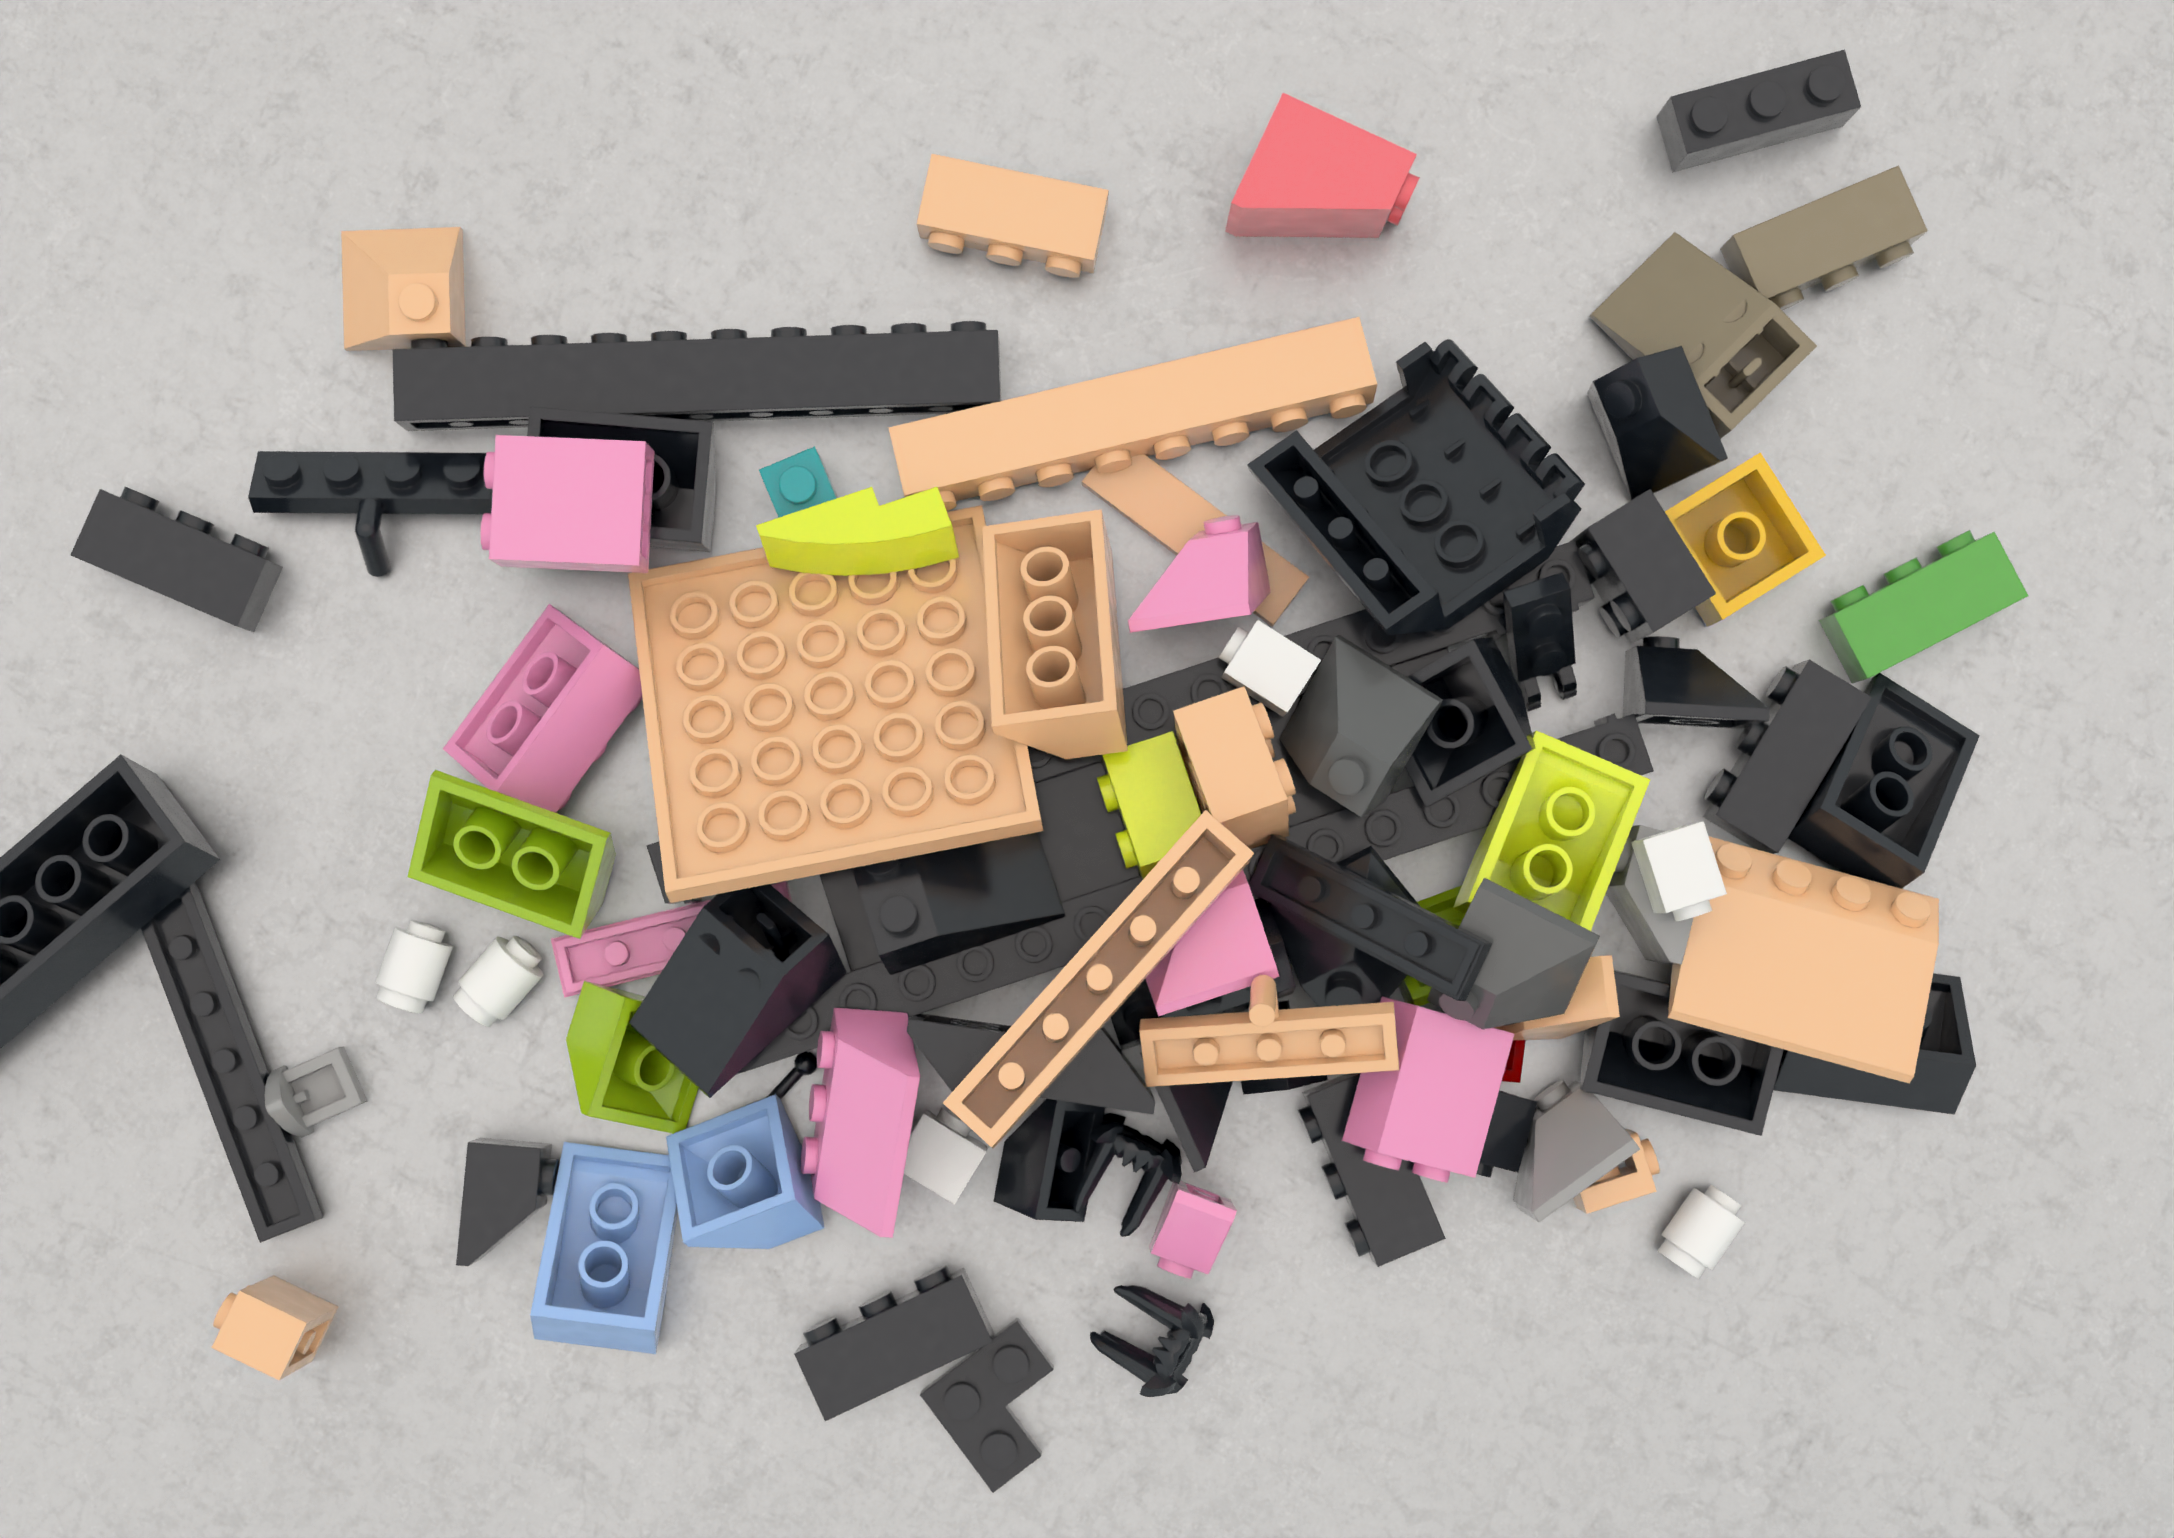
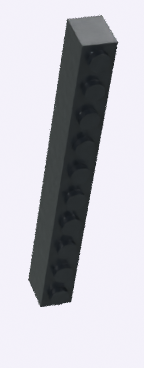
[393,321,1001,431]

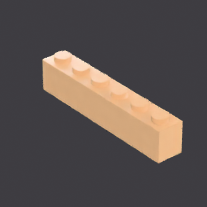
[943,810,1254,1149]

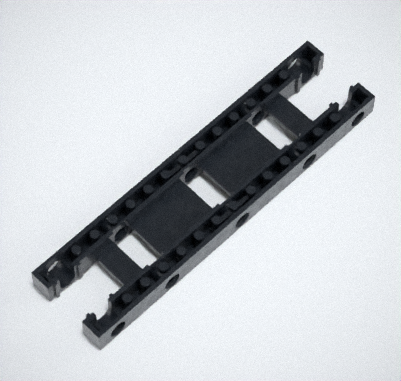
[646,540,1654,1075]

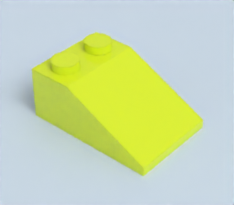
[1453,730,1650,931]

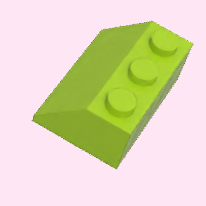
[407,770,616,939]

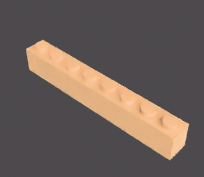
[888,317,1377,511]

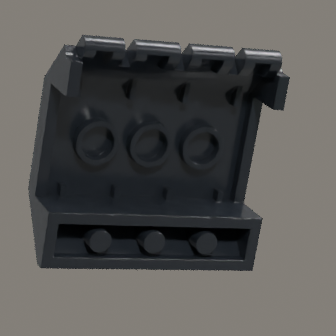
[1247,339,1585,635]

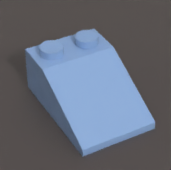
[530,1142,678,1354]

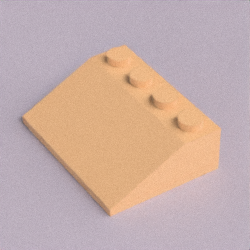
[1668,836,1939,1084]

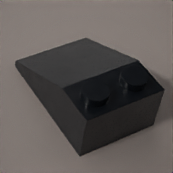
[1788,673,1980,889]
[852,832,1066,975]

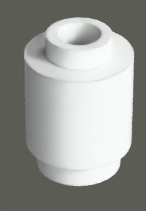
[375,920,453,1014]
[453,936,543,1027]
[1658,1185,1745,1279]

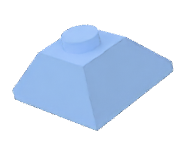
[666,1094,825,1249]

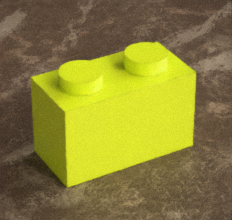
[1097,731,1201,879]

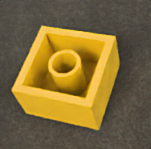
[1665,452,1826,627]

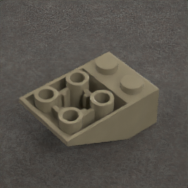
[1589,232,1817,439]

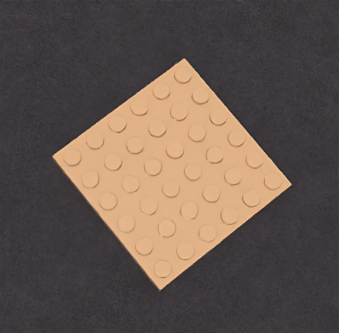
[628,505,1043,903]

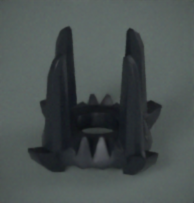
[1073,1113,1182,1237]
[1090,1285,1214,1397]

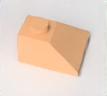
[341,227,466,351]

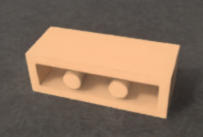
[917,154,1109,278]

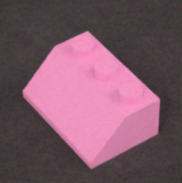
[443,604,642,813]
[801,1008,920,1238]

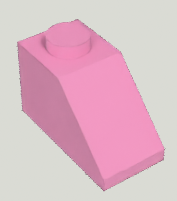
[1149,1181,1237,1279]

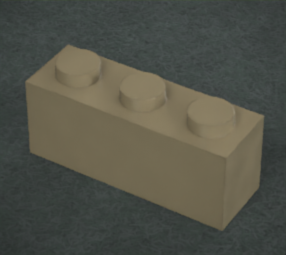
[1720,165,1928,311]

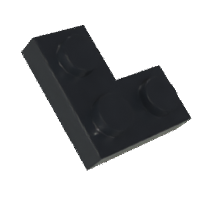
[920,1318,1054,1493]

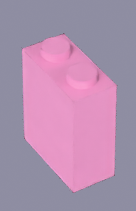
[480,435,654,573]
[1342,996,1514,1183]

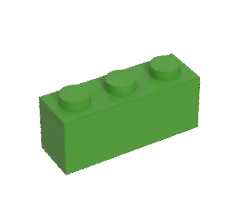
[1818,530,2029,684]

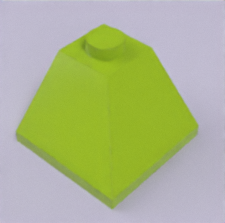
[566,981,698,1134]

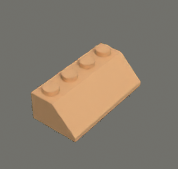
[982,509,1128,759]

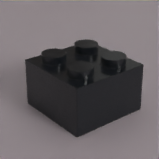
[1570,489,1716,644]

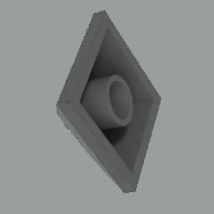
[1280,635,1443,818]
[1427,878,1600,1029]

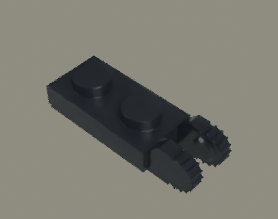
[1503,572,1577,712]

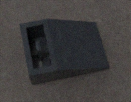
[629,884,847,1098]

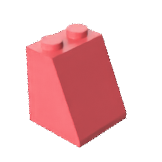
[1225,93,1420,238]

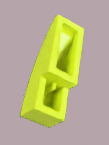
[756,487,959,576]

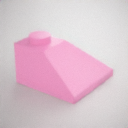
[1128,515,1271,633]
[1145,870,1279,1017]

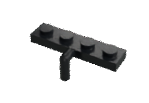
[248,451,493,577]

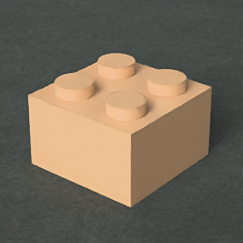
[1173,686,1296,849]

